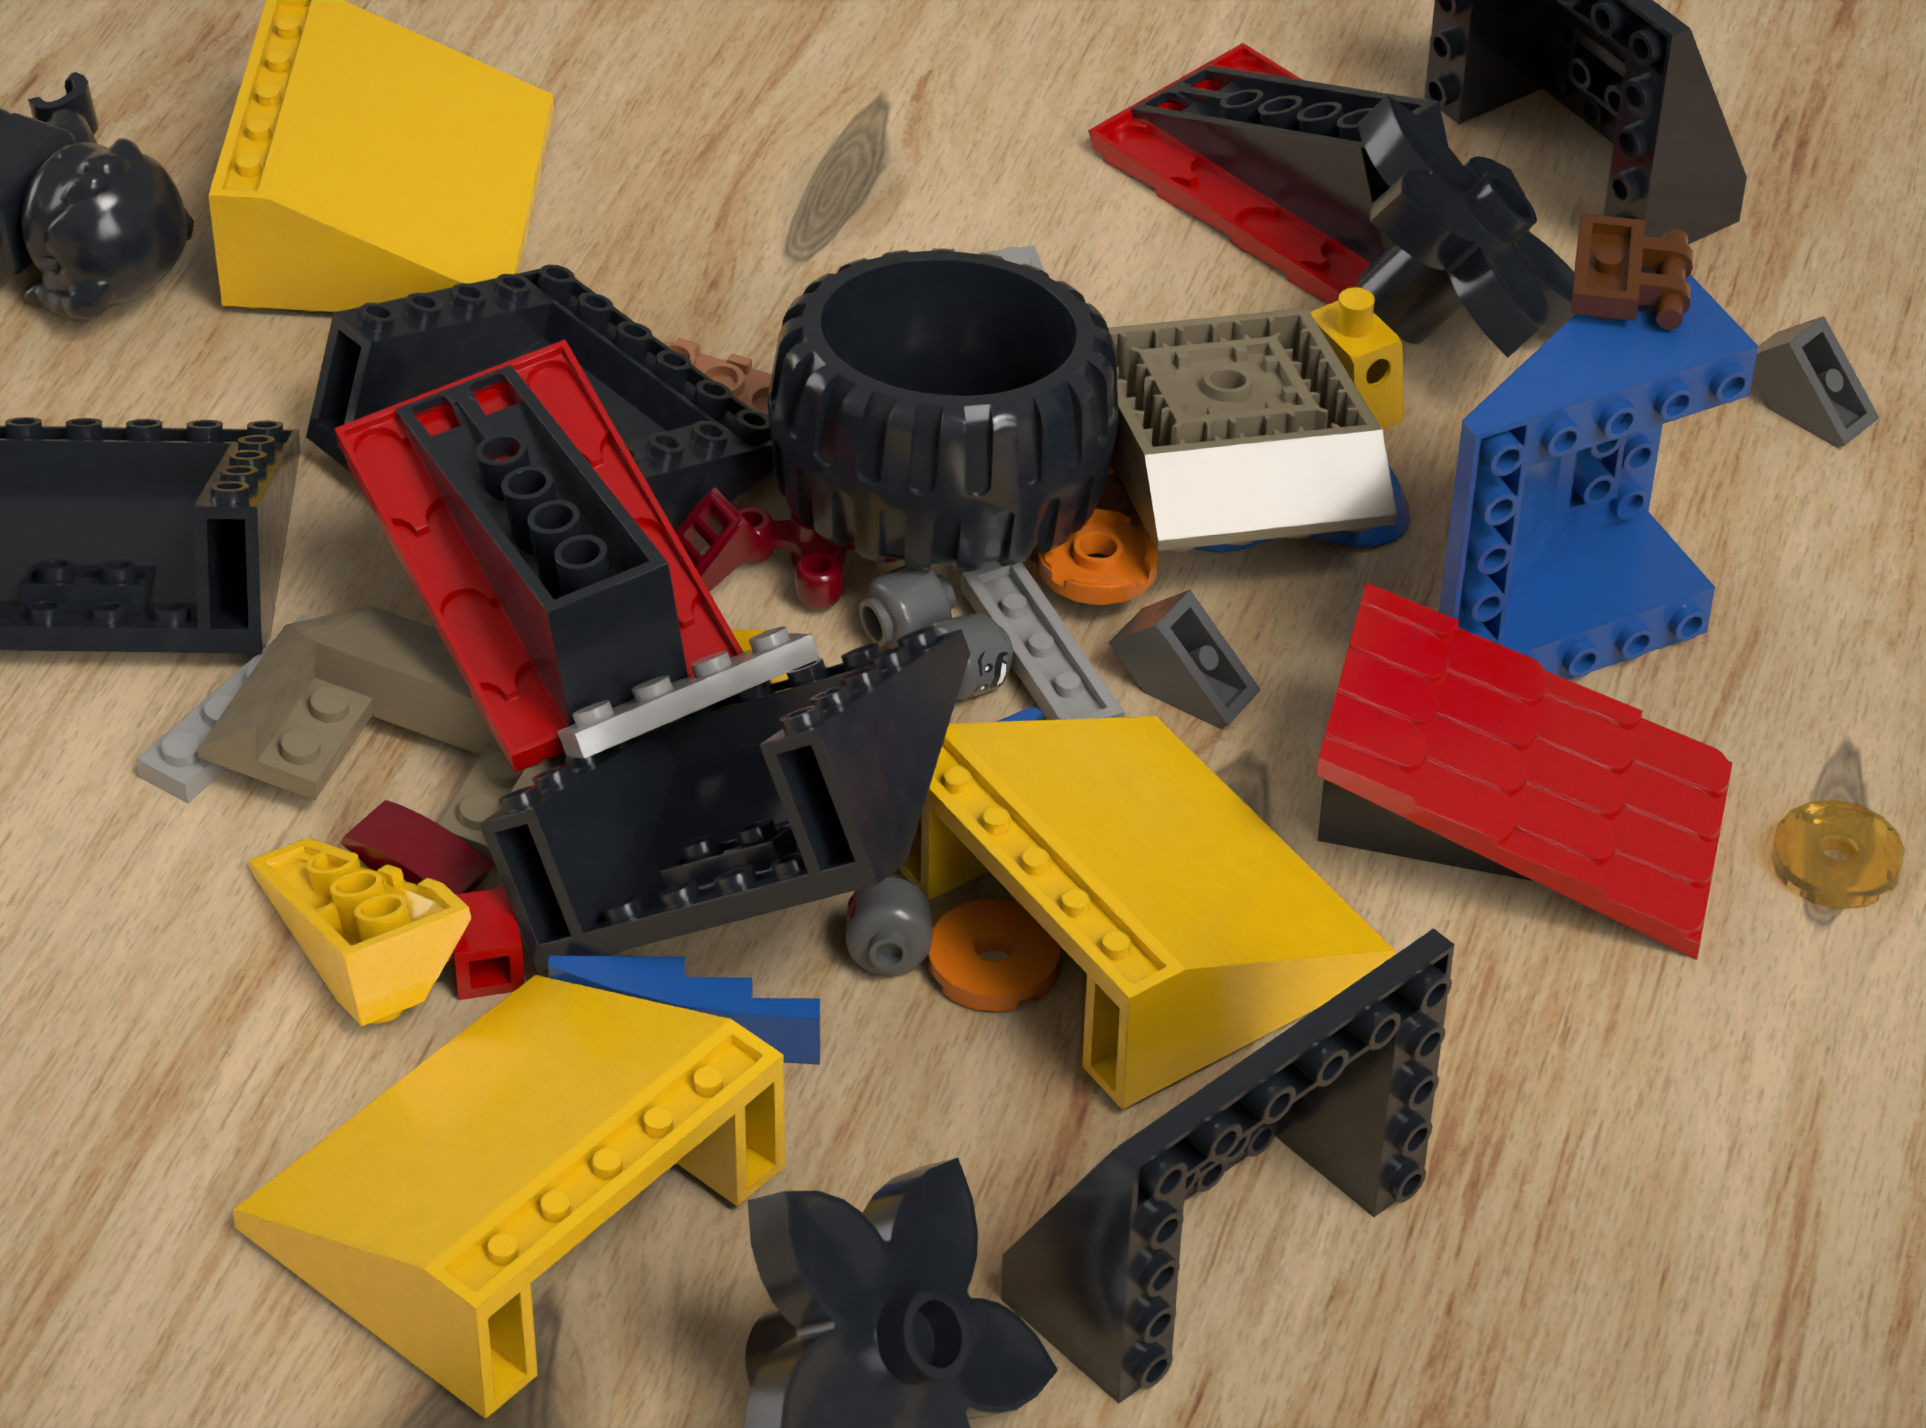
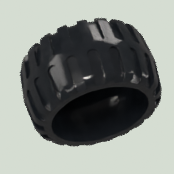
[767,248,1119,572]

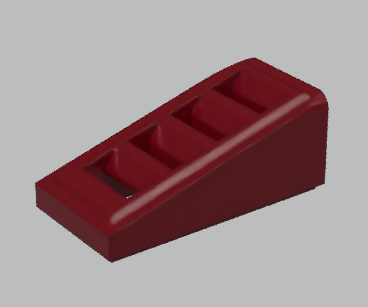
[675,487,765,592]

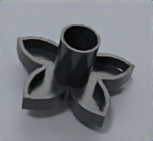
[1357,95,1575,358]
[743,1157,1058,1428]

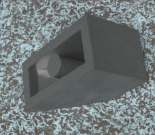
[1752,316,1879,447]
[1109,590,1261,729]

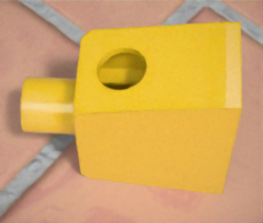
[1310,287,1404,429]

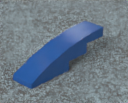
[548,956,821,1065]

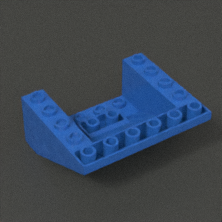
[1439,269,1758,680]

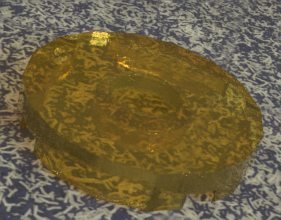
[1771,800,1905,909]

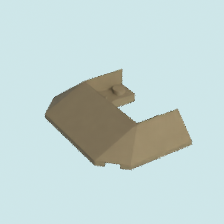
[197,605,566,867]

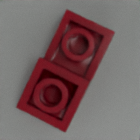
[341,800,493,895]

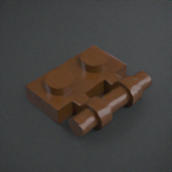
[1570,213,1694,330]

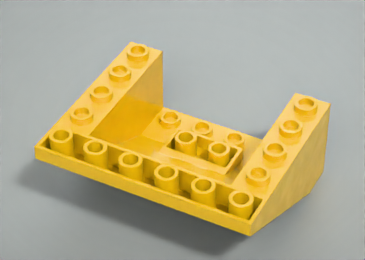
[208,0,554,312]
[898,716,1395,1110]
[233,975,785,1419]

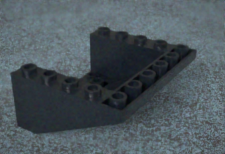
[1424,0,1747,245]
[306,264,773,532]
[0,417,300,654]
[479,626,971,973]
[1001,928,1455,1404]

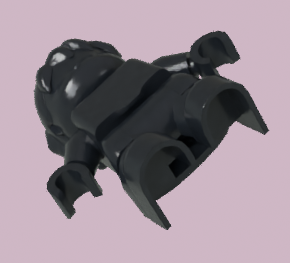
[0,72,194,322]

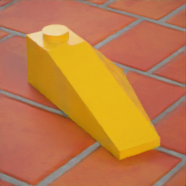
[248,838,471,1026]

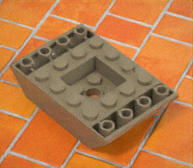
[1108,308,1397,552]

